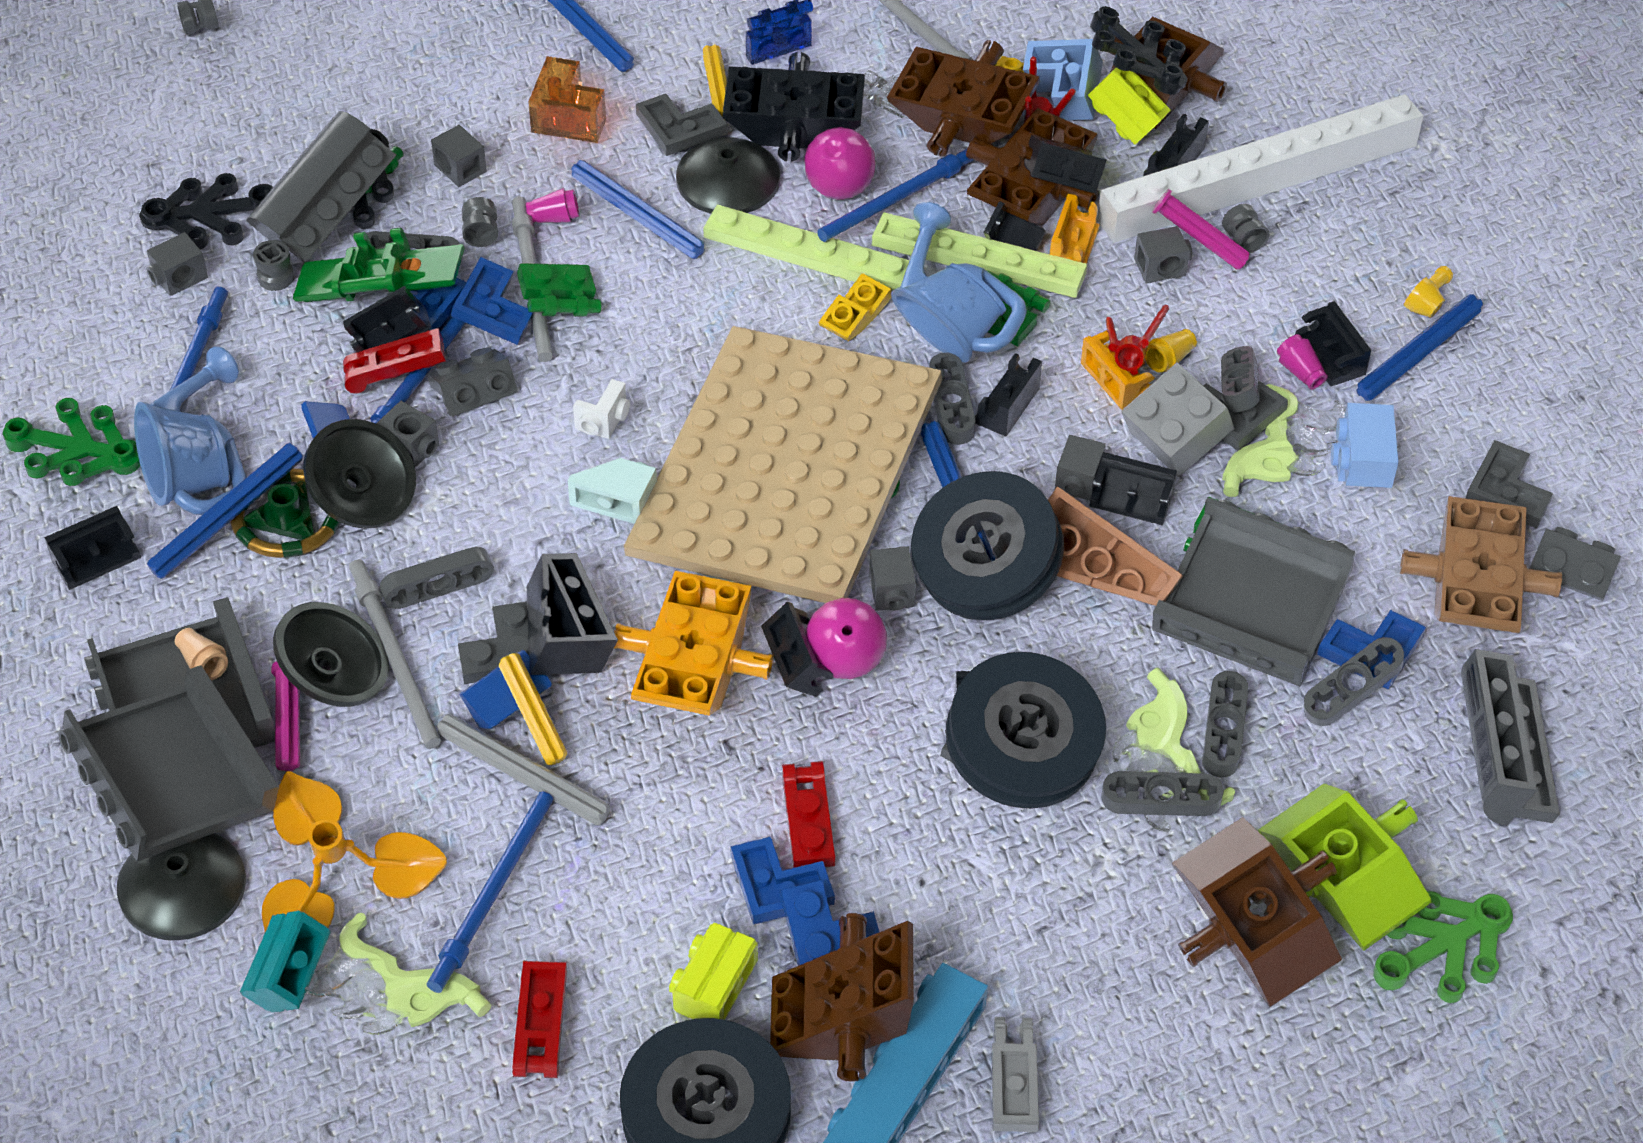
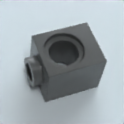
[431,125,487,187]
[1134,226,1192,283]
[146,232,208,296]
[376,401,439,467]
[1055,434,1106,501]
[869,546,916,611]

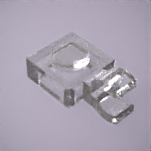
[863,70,905,118]

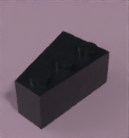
[526,553,618,675]

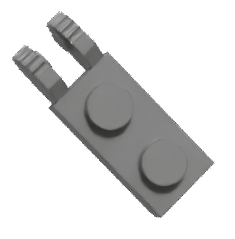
[991,1017,1039,1132]

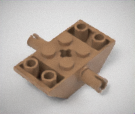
[1400,496,1562,633]

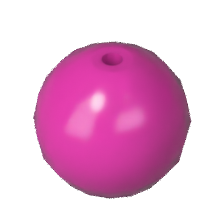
[805,127,876,200]
[806,598,887,679]

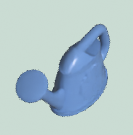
[891,202,1027,363]
[134,346,247,515]

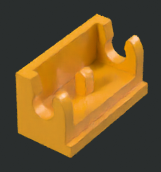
[1050,194,1100,264]
[1081,330,1155,410]

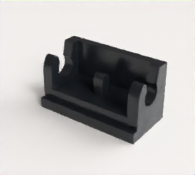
[1143,114,1209,176]
[1024,134,1107,194]
[343,286,432,352]
[1295,301,1371,387]
[975,353,1042,436]
[1089,452,1177,526]
[44,505,141,590]
[761,602,834,697]

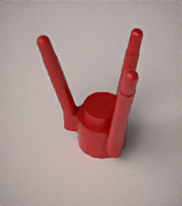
[1024,56,1076,123]
[1105,304,1169,375]

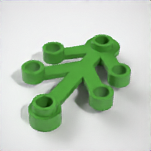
[1373,891,1513,1003]

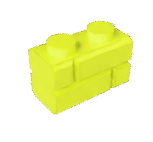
[1088,68,1171,145]
[669,922,758,1020]

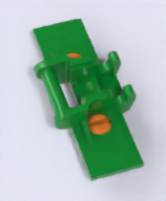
[292,228,465,302]

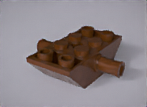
[1108,16,1227,129]
[887,40,1040,157]
[966,108,1099,226]
[1172,817,1342,1008]
[770,913,914,1082]

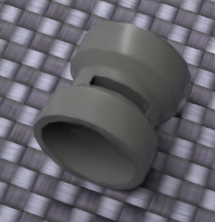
[177,0,219,35]
[462,197,498,247]
[1222,204,1270,253]
[253,240,294,291]

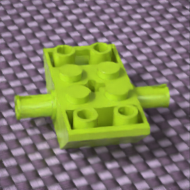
[1258,784,1432,951]

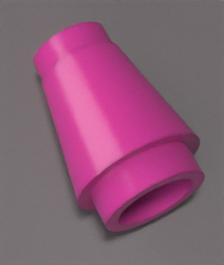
[526,188,579,223]
[1277,334,1328,390]

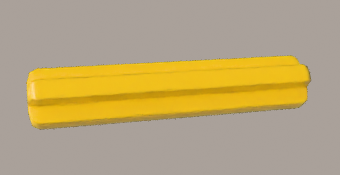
[703,44,727,117]
[499,653,567,766]

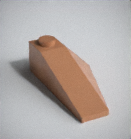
[1048,486,1183,606]

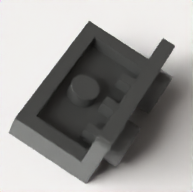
[427,347,517,416]
[1529,527,1621,601]

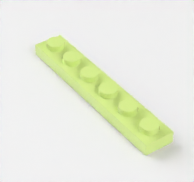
[703,204,910,291]
[872,212,1087,298]

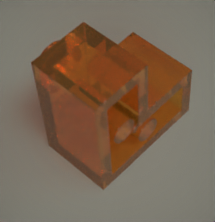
[528,56,606,143]

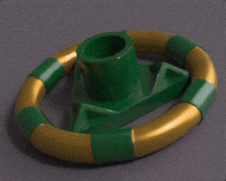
[231,468,341,558]

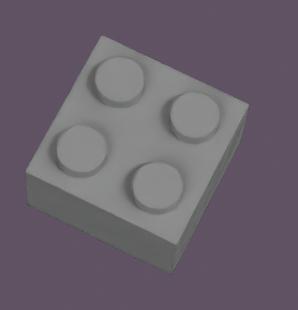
[1121,362,1234,477]

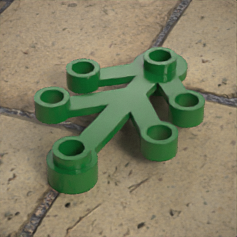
[3,398,140,486]

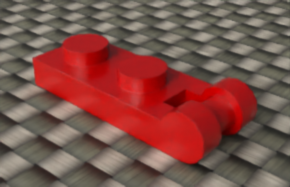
[343,328,446,394]
[782,761,835,868]
[512,961,567,1078]

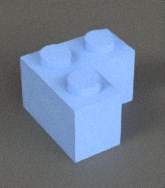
[1023,39,1103,120]
[1331,403,1398,488]

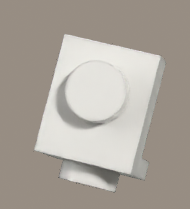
[573,379,630,439]

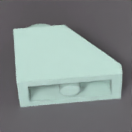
[568,458,657,524]

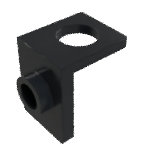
[984,201,1046,251]

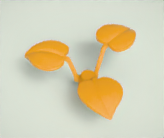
[262,771,447,932]

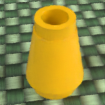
[1145,329,1197,372]

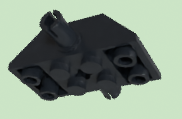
[723,52,865,162]

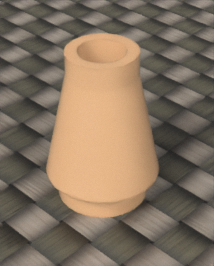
[175,628,228,680]

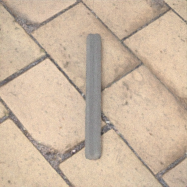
[437,714,610,826]

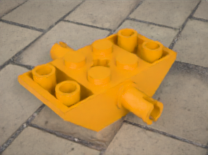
[614,571,773,716]

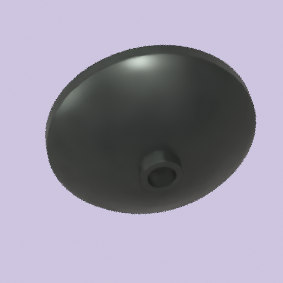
[676,137,780,214]
[303,419,416,528]
[273,602,389,707]
[117,833,246,940]

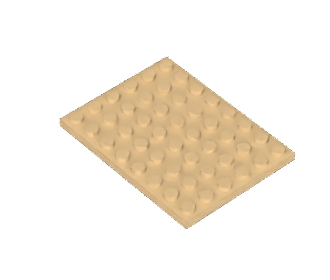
[624,326,942,603]

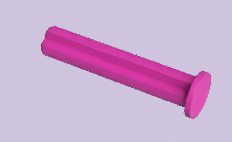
[1152,189,1250,270]
[271,661,300,772]

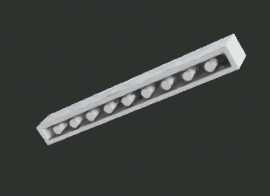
[1097,94,1423,243]

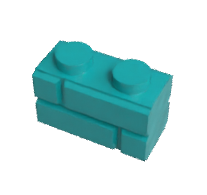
[240,911,331,1013]

